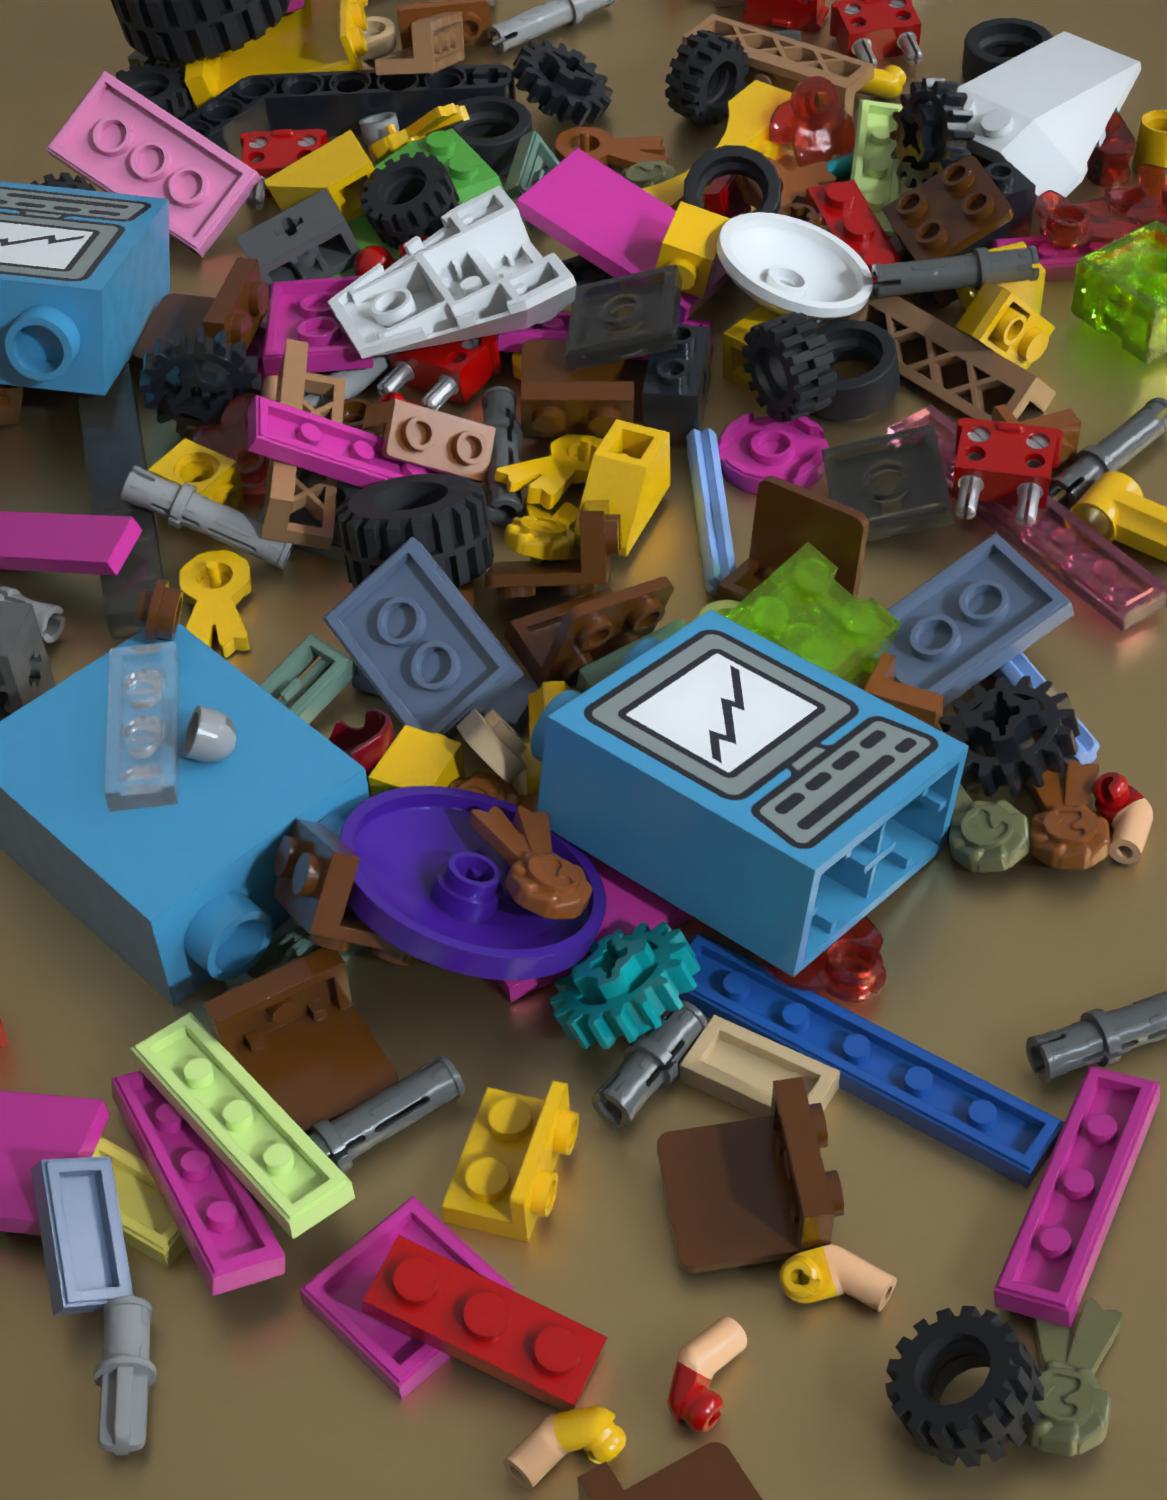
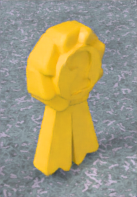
[368,103,470,164]
[494,434,602,510]
[503,497,579,564]
[179,550,251,658]

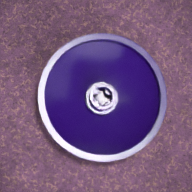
[339,786,606,980]

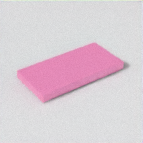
[46,70,262,258]

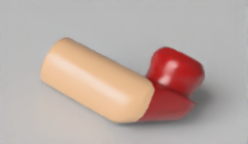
[1092,772,1153,864]
[667,1317,747,1433]

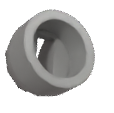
[359,112,399,147]
[182,705,236,763]

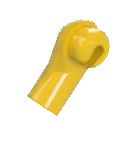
[837,65,906,100]

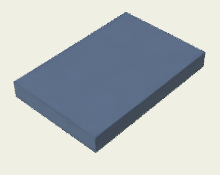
[850,533,1074,708]
[322,537,524,739]

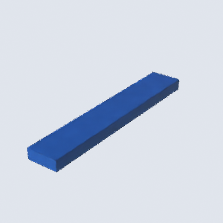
[678,932,1065,1188]

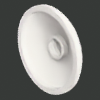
[716,212,873,320]

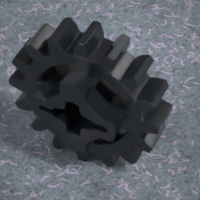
[511,39,613,126]
[890,78,975,188]
[140,326,261,437]
[939,676,1080,797]

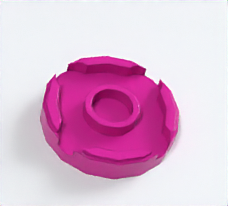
[718,412,829,495]

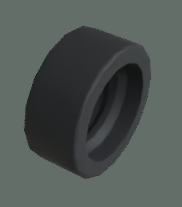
[962,18,1053,82]
[443,95,532,176]
[683,145,781,214]
[813,320,900,421]

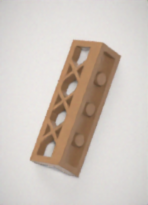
[375,11,465,75]
[682,14,875,132]
[848,289,1057,421]
[261,338,346,550]

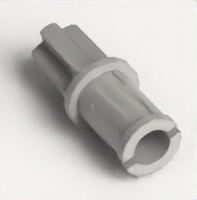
[93,1296,157,1456]

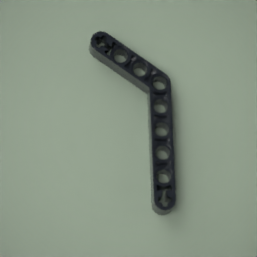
[181,64,516,161]

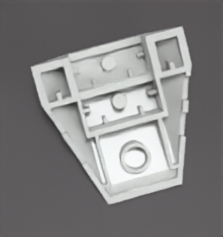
[957,31,1141,214]
[327,185,577,359]

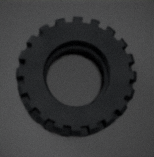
[111,0,290,63]

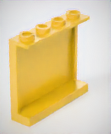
[185,0,368,109]

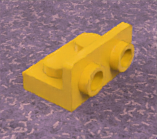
[441,1080,579,1242]

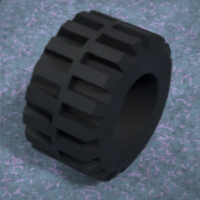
[336,474,494,588]

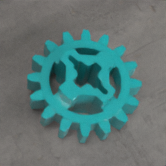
[550,922,700,1049]

